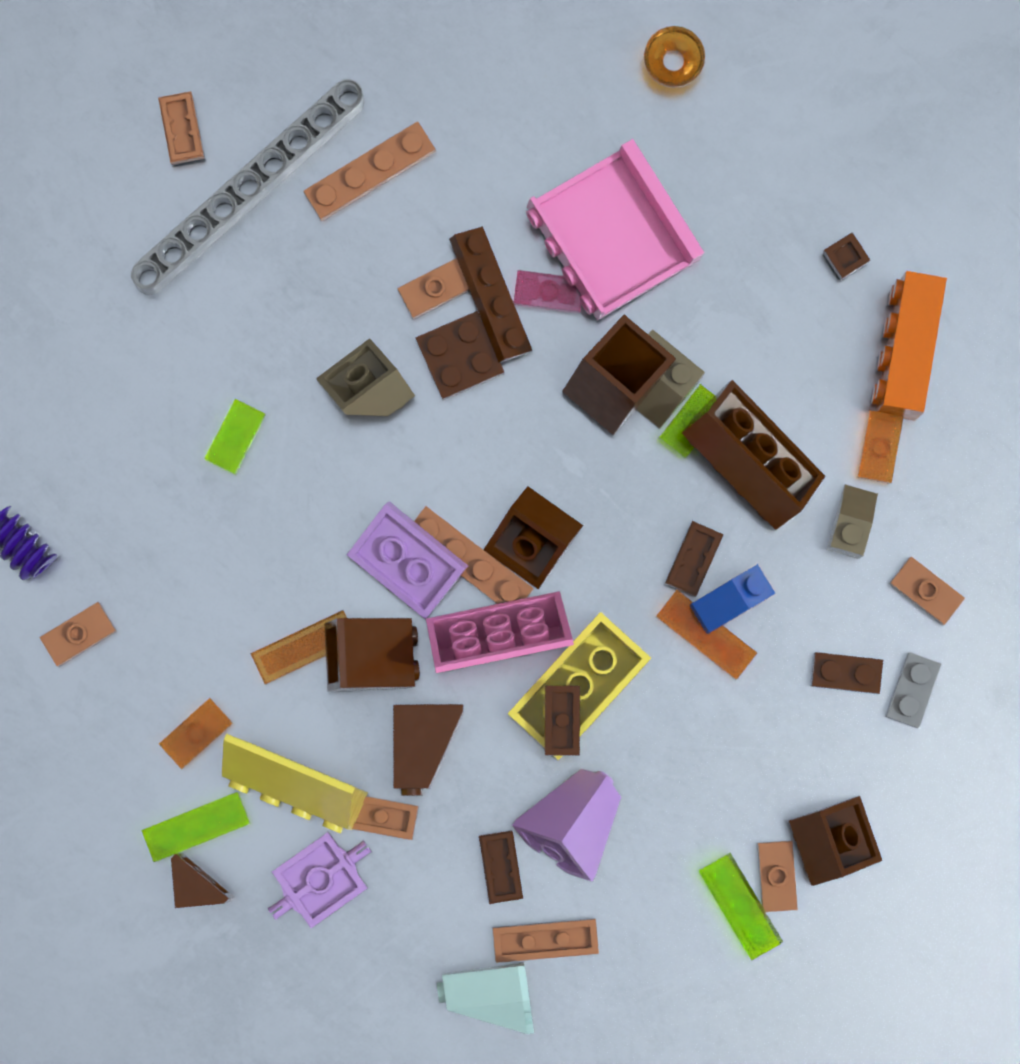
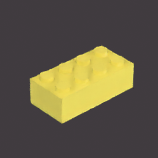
[507,612,651,761]

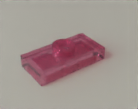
[513,270,582,314]

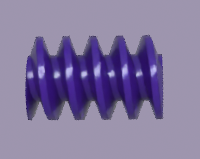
[0,506,58,580]

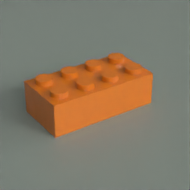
[871,271,947,421]

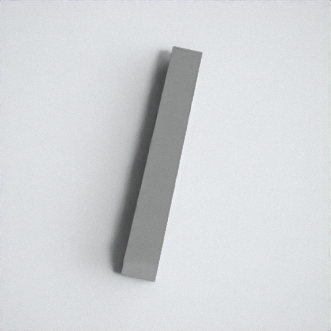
[131,79,364,295]

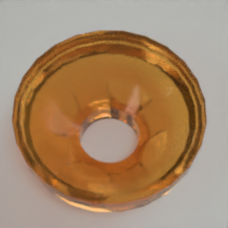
[644,26,705,88]

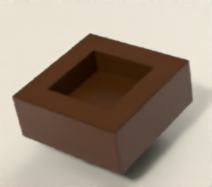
[823,232,871,280]

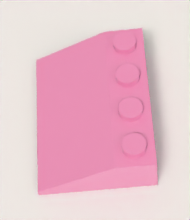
[426,591,574,673]

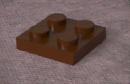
[415,311,505,401]

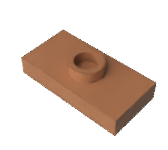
[158,91,205,165]
[397,258,470,320]
[889,556,965,625]
[39,602,117,667]
[757,841,798,912]

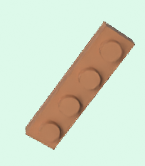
[303,121,436,222]
[414,506,534,604]

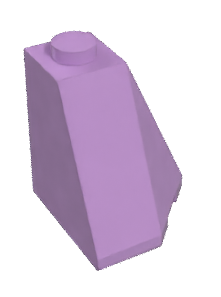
[512,769,621,882]

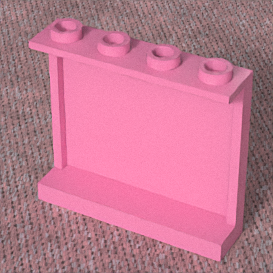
[526,139,705,321]

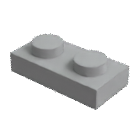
[885,652,941,728]

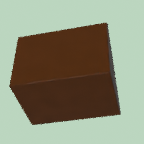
[171,853,235,908]

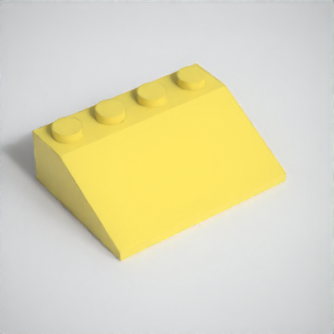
[222,734,368,834]

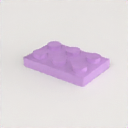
[347,501,468,619]

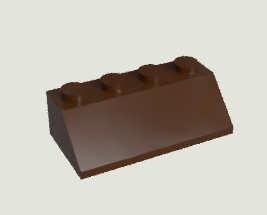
[682,379,825,530]

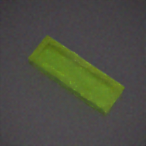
[141,792,251,862]
[699,852,783,961]

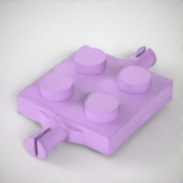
[268,832,372,928]

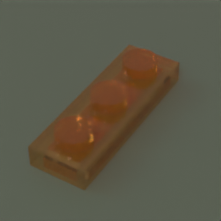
[656,590,757,680]

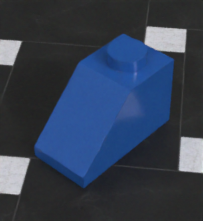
[690,564,776,634]

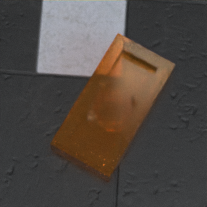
[857,410,904,484]
[159,698,234,770]

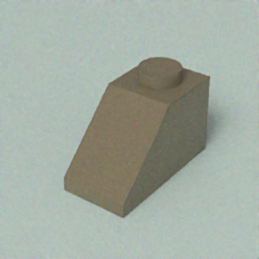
[826,484,878,559]

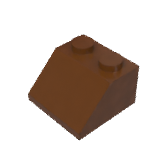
[483,486,583,589]
[789,796,883,886]

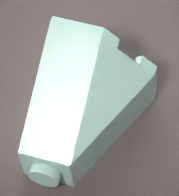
[436,962,534,1034]

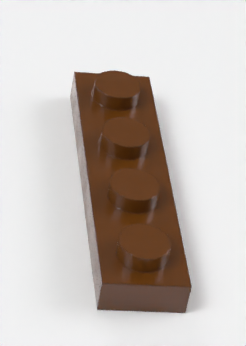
[449,226,533,363]

